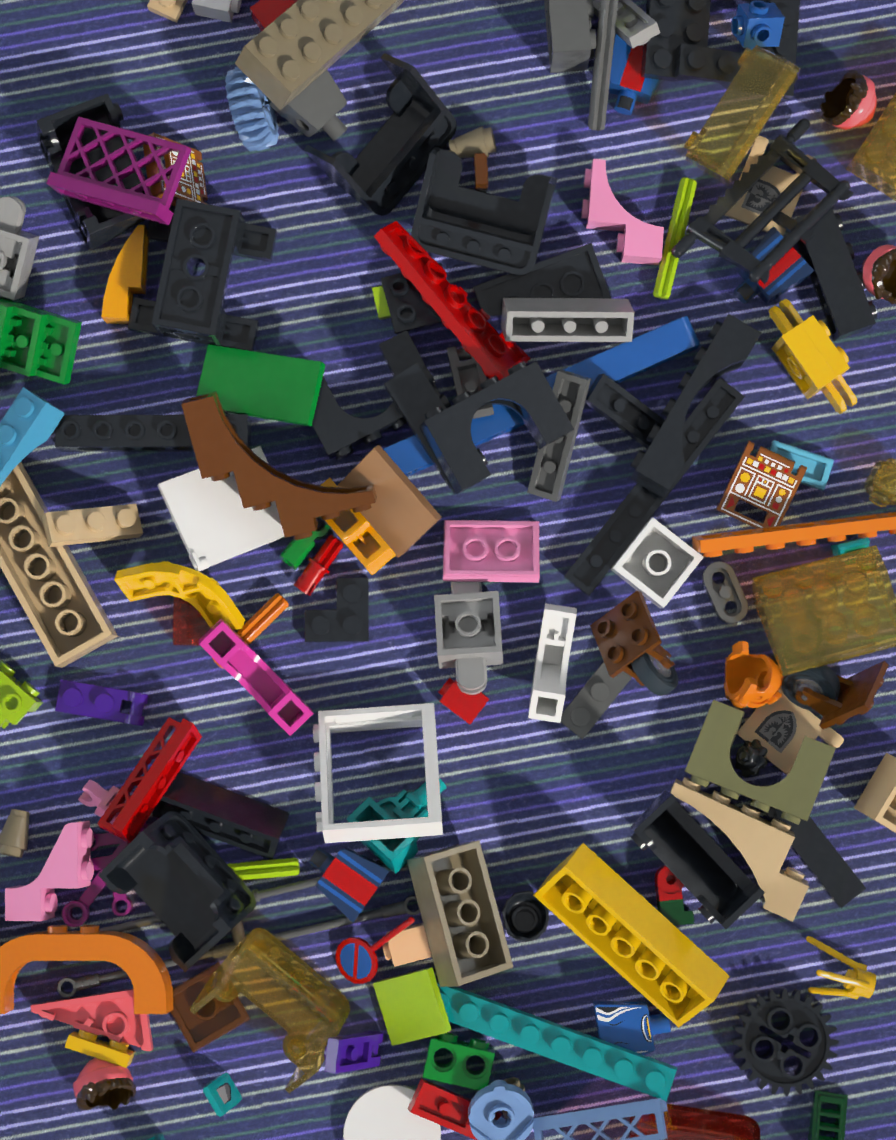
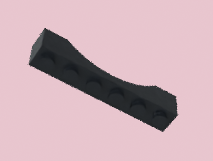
[630,314,761,498]

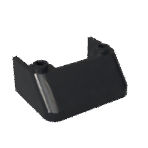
[304,53,457,216]
[630,790,765,929]

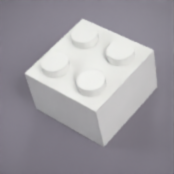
[610,517,703,609]

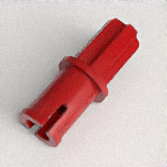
[293,535,344,596]

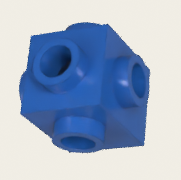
[731,0,785,50]

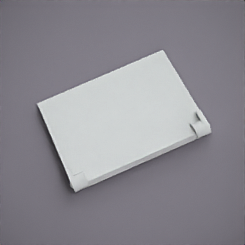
[157,446,285,572]

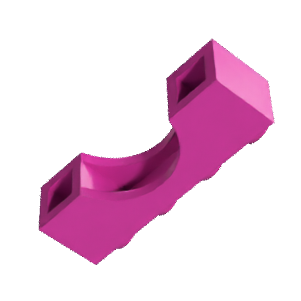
[199,618,314,736]

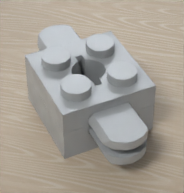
[0,196,40,300]
[434,581,503,695]

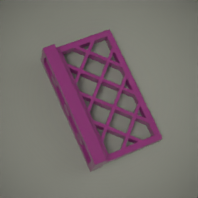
[46,117,191,225]

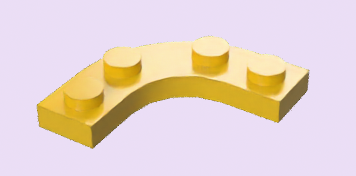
[114,561,245,630]

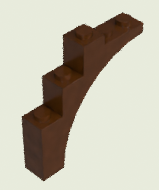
[181,392,377,540]

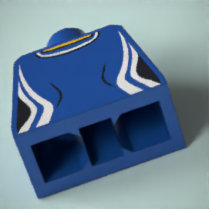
[592,1000,671,1055]

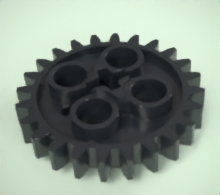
[731,987,839,1096]

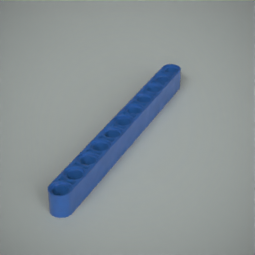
[383,316,701,477]

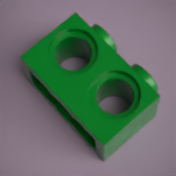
[422,1032,495,1090]

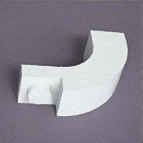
[528,603,577,723]

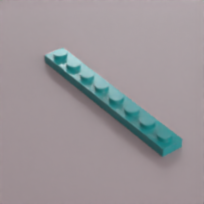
[436,980,678,1101]

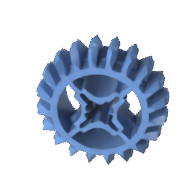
[225,67,279,152]

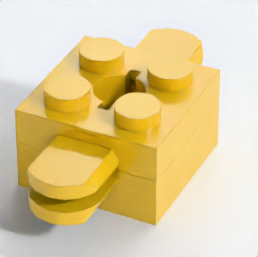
[768,299,857,414]

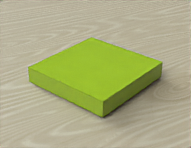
[373,967,452,1046]

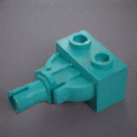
[346,779,447,874]

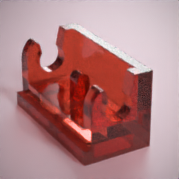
[173,597,211,646]

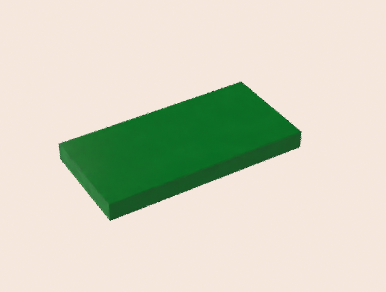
[196,344,326,426]

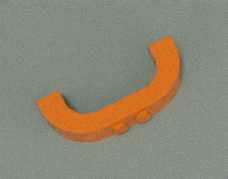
[0,925,173,1014]

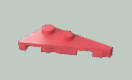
[31,988,153,1051]

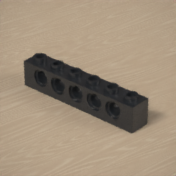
[55,414,251,452]

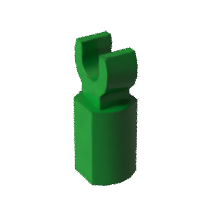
[279,524,329,570]

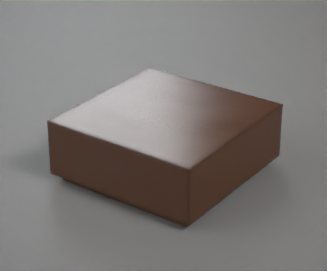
[474,153,488,192]

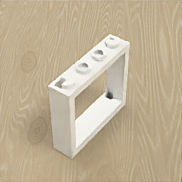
[313,703,443,843]

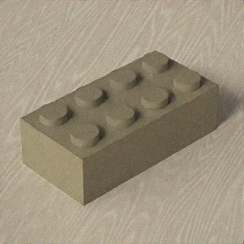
[407,840,513,987]

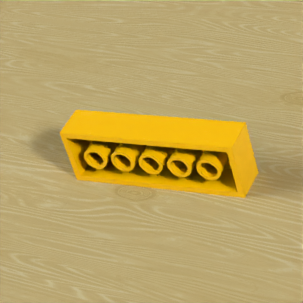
[534,843,730,1028]

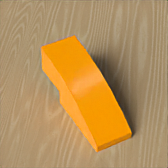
[101,225,149,324]
[320,477,396,575]

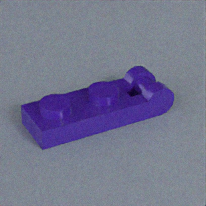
[55,679,149,726]
[324,1030,383,1074]

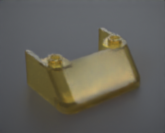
[684,45,801,186]
[190,928,350,1094]

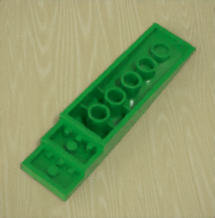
[0,297,82,385]

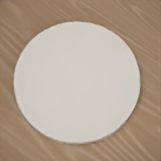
[343,1084,441,1140]

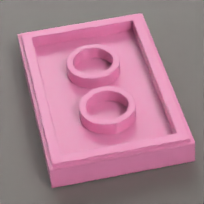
[443,520,540,583]

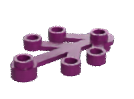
[62,822,148,927]

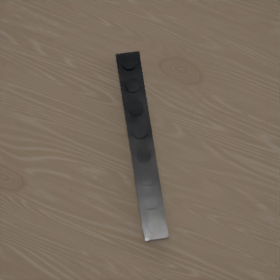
[564,378,745,597]

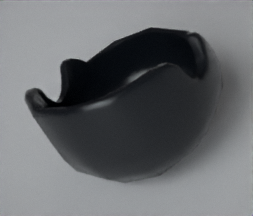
[500,891,550,942]

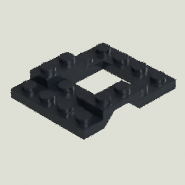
[641,0,800,100]

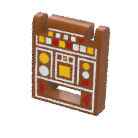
[143,132,208,206]
[715,441,807,528]

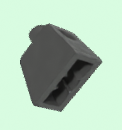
[269,70,347,141]

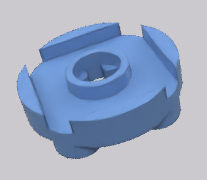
[468,1080,534,1140]

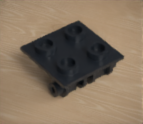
[381,263,443,334]

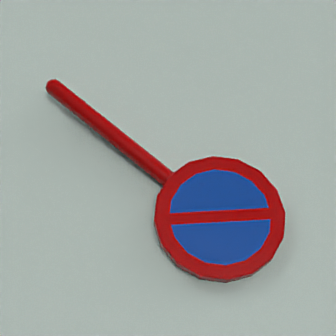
[335,917,415,984]

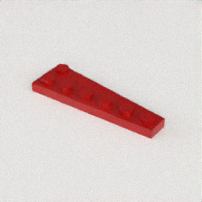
[374,221,531,380]

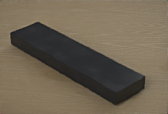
[764,807,866,908]

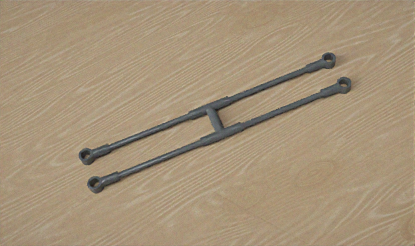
[57,860,420,997]

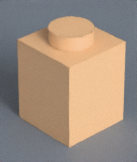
[383,923,432,967]

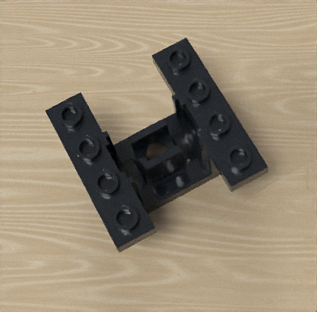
[128,198,277,351]

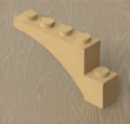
[670,777,809,922]

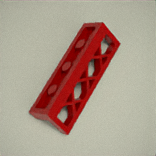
[97,717,202,843]

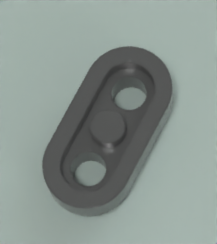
[702,561,748,623]

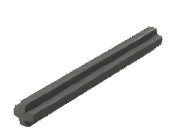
[588,0,618,131]

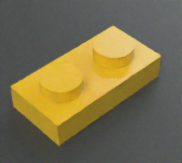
[65,1029,135,1068]

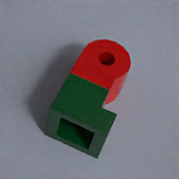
[654,865,695,926]

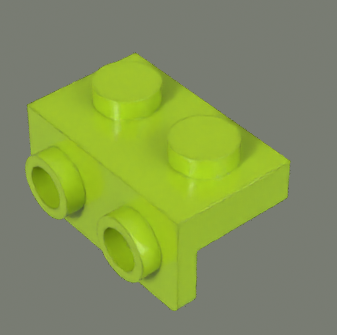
[0,660,43,725]

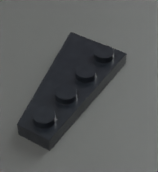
[472,243,612,316]

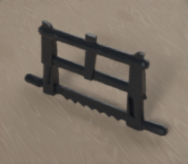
[671,118,853,284]

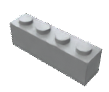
[501,298,635,342]

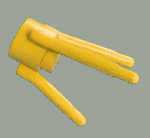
[806,936,876,1000]

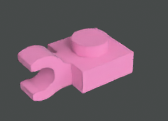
[78,780,126,824]

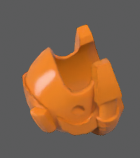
[724,641,783,708]

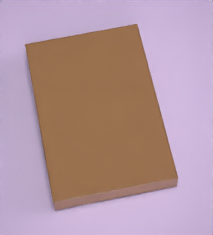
[337,445,442,558]

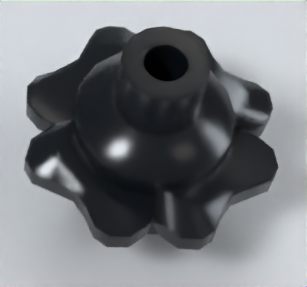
[735,739,768,778]

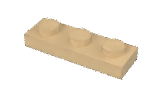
[42,504,143,547]

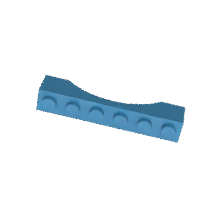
[0,387,65,486]

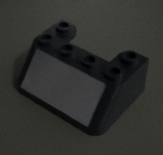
[411,147,558,275]

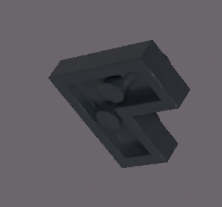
[305,578,369,642]

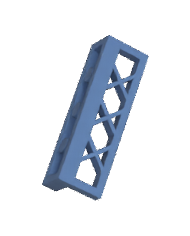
[533,1098,668,1140]

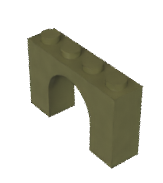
[685,700,836,825]

